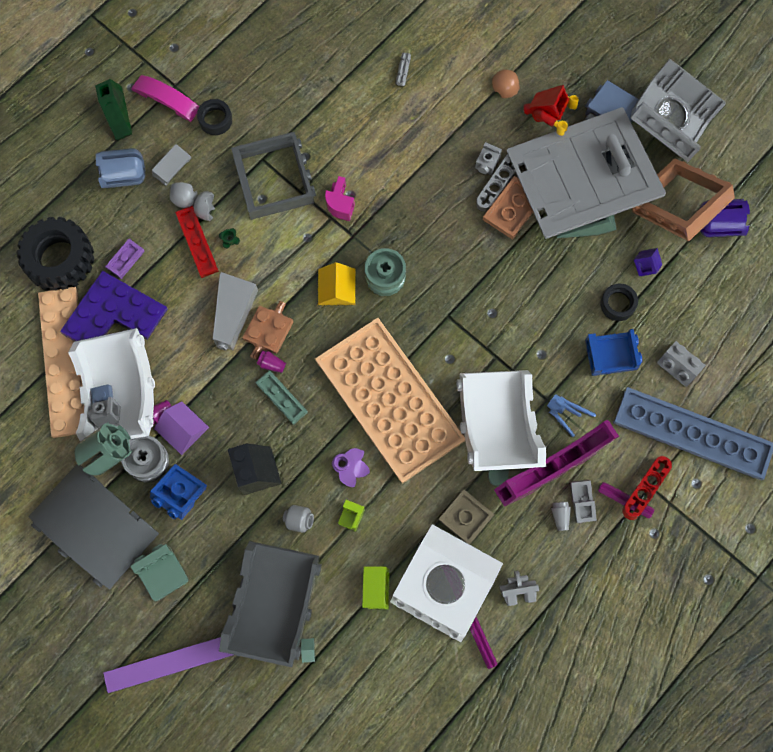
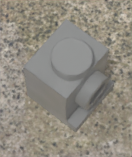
[475,142,502,175]
[88,397,121,427]

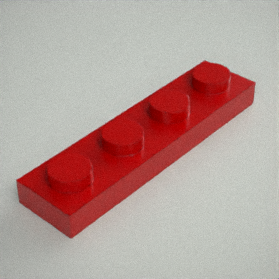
[175,206,219,278]

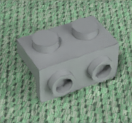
[657,341,706,387]

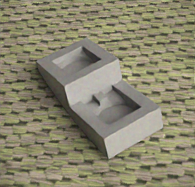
[570,480,597,523]

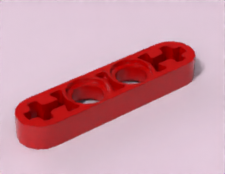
[622,456,672,520]

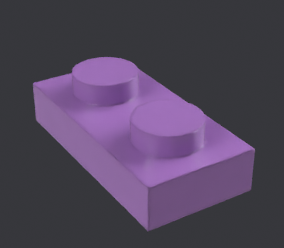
[105,239,145,279]

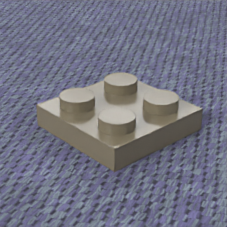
[438,489,494,545]

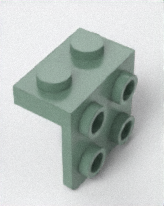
[131,544,189,601]

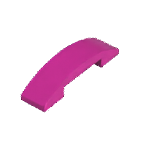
[131,75,200,122]

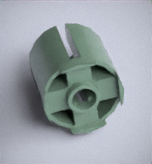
[74,422,132,475]

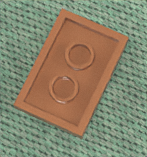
[483,176,533,240]

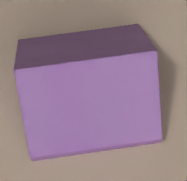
[154,402,209,455]

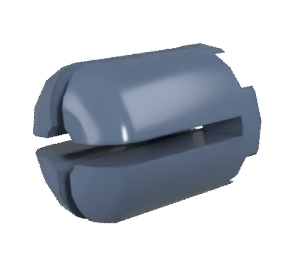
[96,148,145,188]

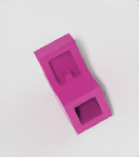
[325,176,355,221]

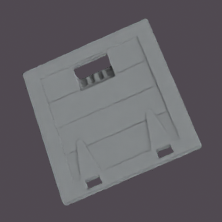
[507,107,666,239]

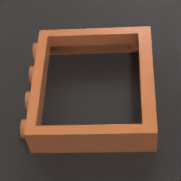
[632,158,735,241]

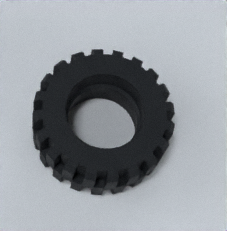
[17,217,94,291]

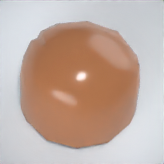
[492,69,520,98]

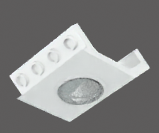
[390,524,503,642]

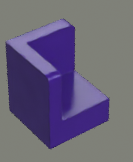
[634,248,662,277]

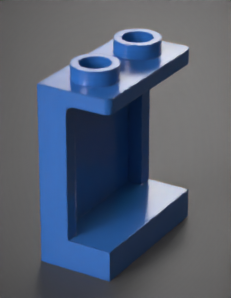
[585,329,642,376]

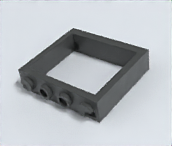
[231,132,316,220]

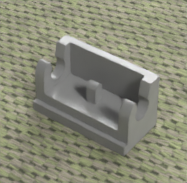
[152,144,191,186]

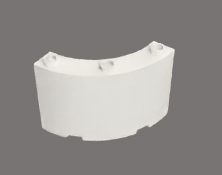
[68,328,155,443]
[456,370,546,471]

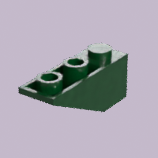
[95,79,132,141]

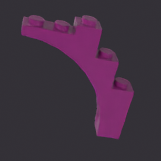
[494,420,619,507]

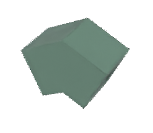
[301,638,315,663]

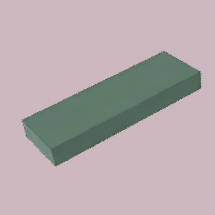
[255,370,308,425]

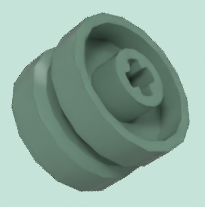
[365,248,406,296]

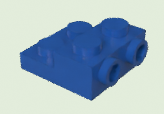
[150,464,207,520]

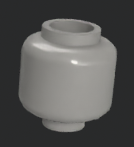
[283,505,314,533]

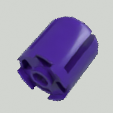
[699,199,750,237]

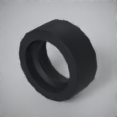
[197,99,232,135]
[600,283,638,321]

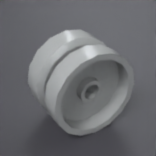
[121,436,169,482]

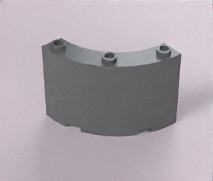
[28,464,159,590]
[219,541,322,667]

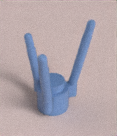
[547,394,596,437]

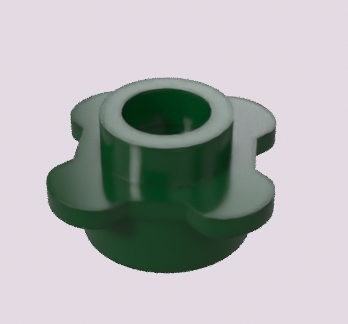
[219,228,240,249]

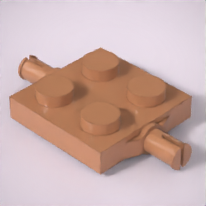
[242,301,294,360]

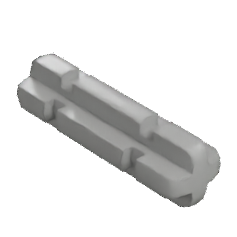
[396,52,411,86]

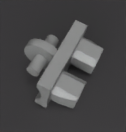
[499,571,539,606]

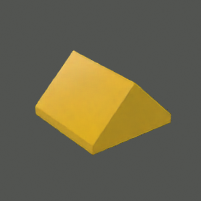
[318,262,356,305]

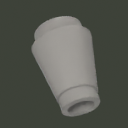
[551,502,571,531]

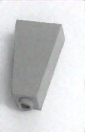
[213,272,258,351]

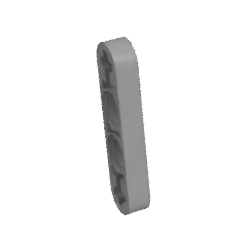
[476,154,520,211]

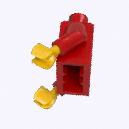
[524,85,579,136]

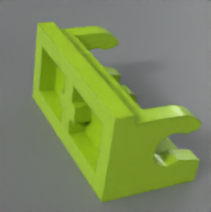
[362,567,390,609]

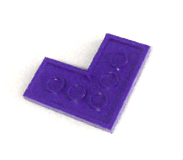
[60,271,168,342]

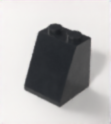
[228,443,282,495]

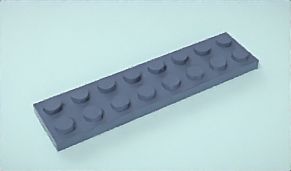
[613,387,773,481]

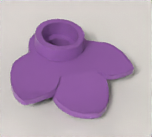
[332,448,370,487]

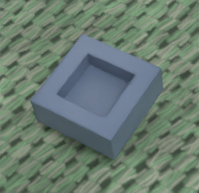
[91,384,113,403]

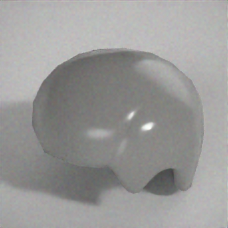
[169,182,198,208]
[193,191,215,222]

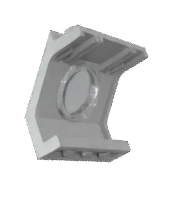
[631,58,726,162]

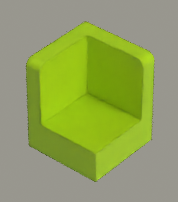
[338,500,365,532]

